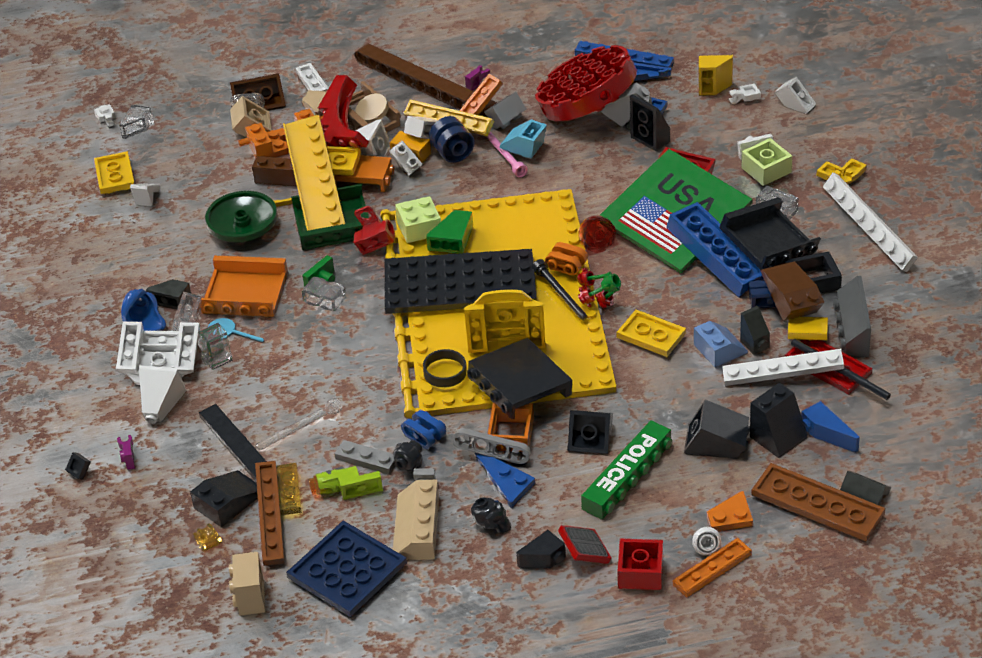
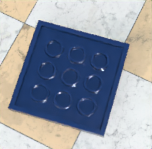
[286,520,407,617]

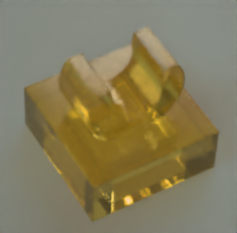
[193,523,222,552]

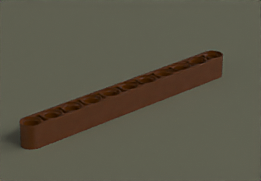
[354,43,497,117]

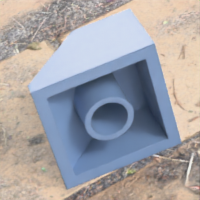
[694,321,748,367]

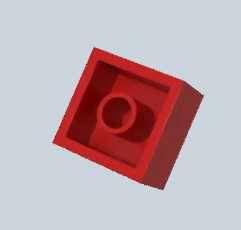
[617,538,663,590]

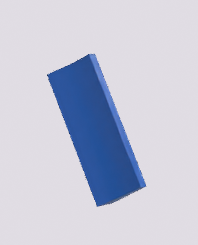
[666,202,764,298]

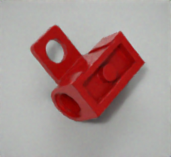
[354,206,395,255]

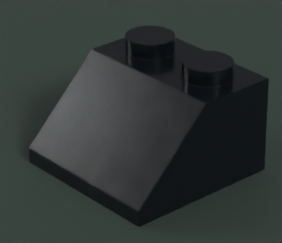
[567,410,613,454]

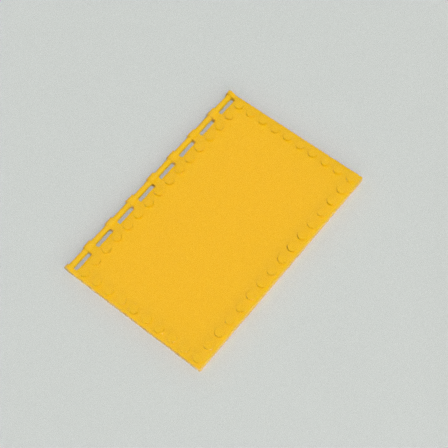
[380,189,617,419]

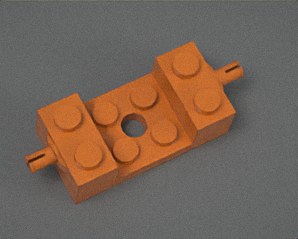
[238,109,324,158]

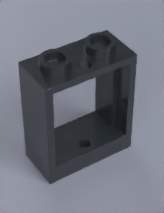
[786,251,842,293]

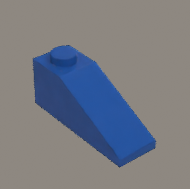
[801,401,860,453]

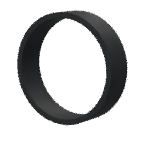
[423,349,467,388]

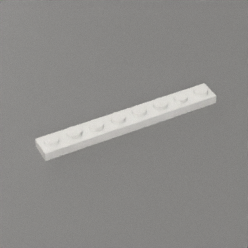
[823,173,918,272]

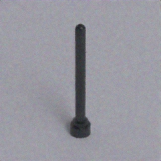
[532,259,587,320]

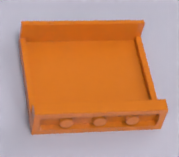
[199,255,288,317]

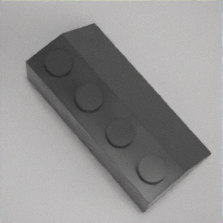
[833,276,871,358]

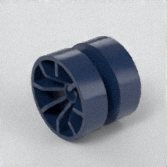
[429,116,475,163]

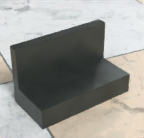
[840,471,891,505]

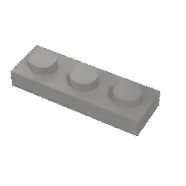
[334,440,395,475]

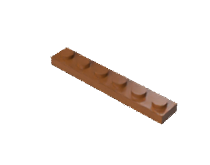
[255,461,284,566]

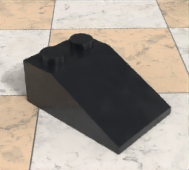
[630,94,670,152]
[190,470,258,528]

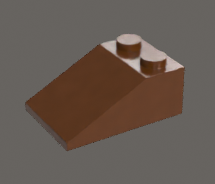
[760,262,825,321]

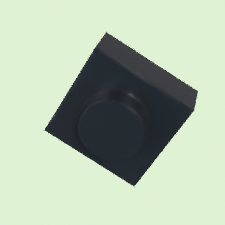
[65,452,91,480]

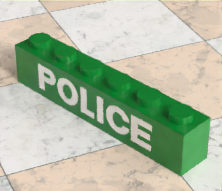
[581,420,672,520]

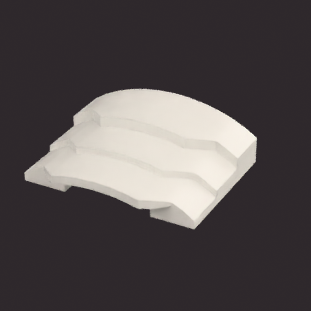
[116,322,200,385]

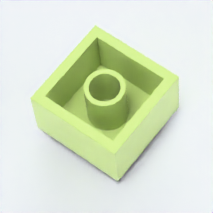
[741,138,792,186]
[395,196,441,243]

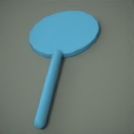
[207,318,264,342]

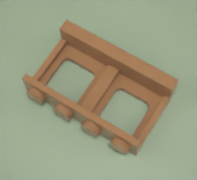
[347,81,401,132]

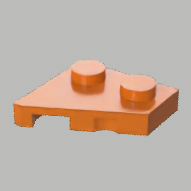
[707,491,753,532]

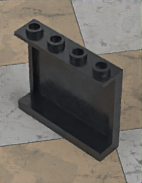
[719,197,821,270]
[467,338,573,420]

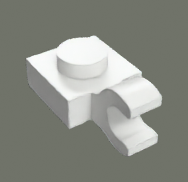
[729,84,761,104]
[94,104,116,127]

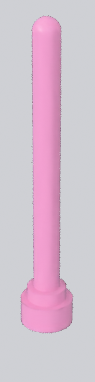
[486,132,528,178]

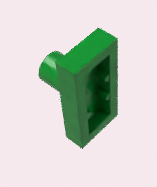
[302,255,335,291]

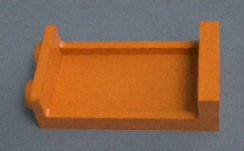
[334,155,395,192]

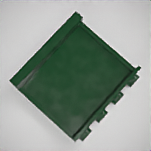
[291,184,369,250]

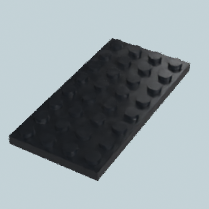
[384,249,537,314]

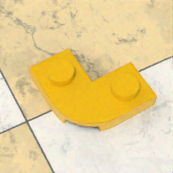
[816,158,867,184]

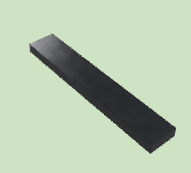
[199,404,267,482]

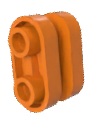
[545,242,588,275]

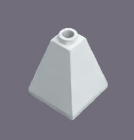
[353,119,390,157]
[139,365,186,424]

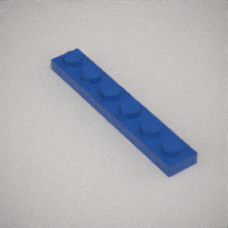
[575,41,674,68]

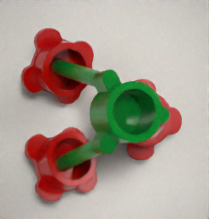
[577,268,621,308]

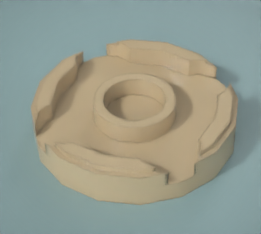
[355,93,389,124]

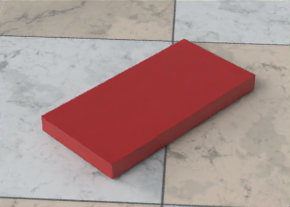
[785,340,873,395]

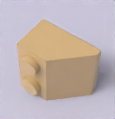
[230,96,272,137]

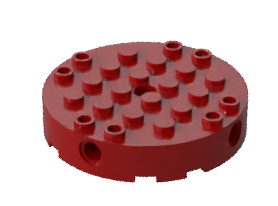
[535,45,637,122]

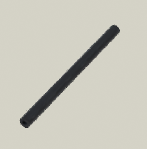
[791,339,891,400]

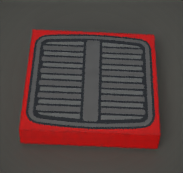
[558,525,612,564]

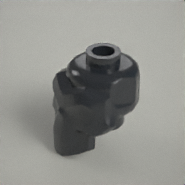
[393,440,423,470]
[471,497,511,533]

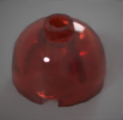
[578,215,616,253]

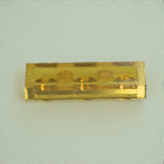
[276,463,302,516]

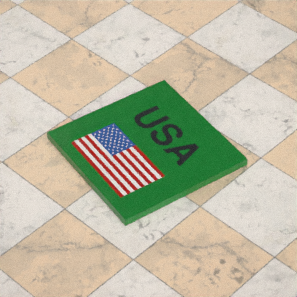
[598,149,753,274]

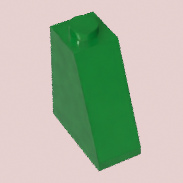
[426,210,473,254]

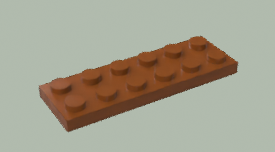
[751,463,885,542]

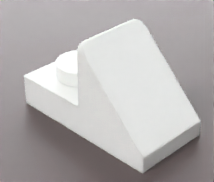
[130,183,160,206]

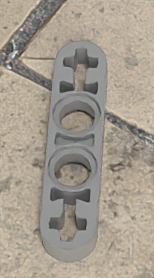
[452,428,531,464]

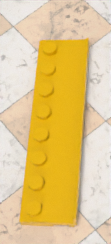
[283,115,345,231]

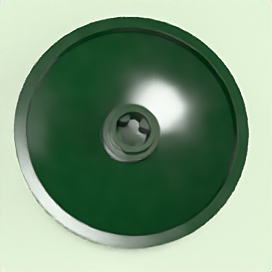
[205,191,277,242]

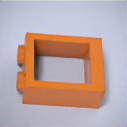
[488,403,534,452]

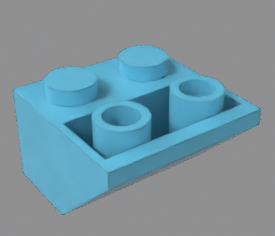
[499,120,547,159]

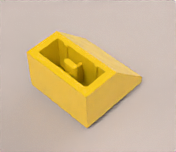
[699,55,733,95]

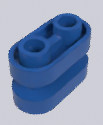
[401,410,446,449]

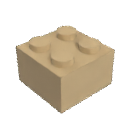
[229,552,265,616]

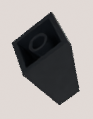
[749,383,808,458]
[684,400,750,459]

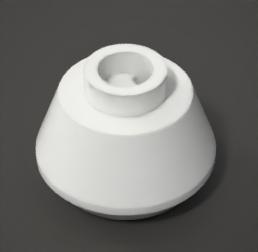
[692,527,722,556]

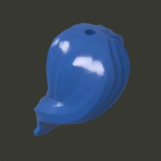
[121,289,166,331]

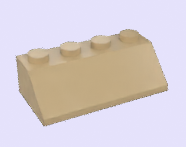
[393,480,439,560]

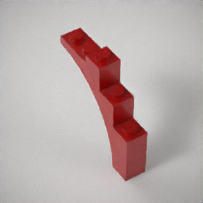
[318,75,369,148]

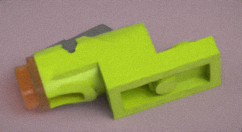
[308,466,383,500]

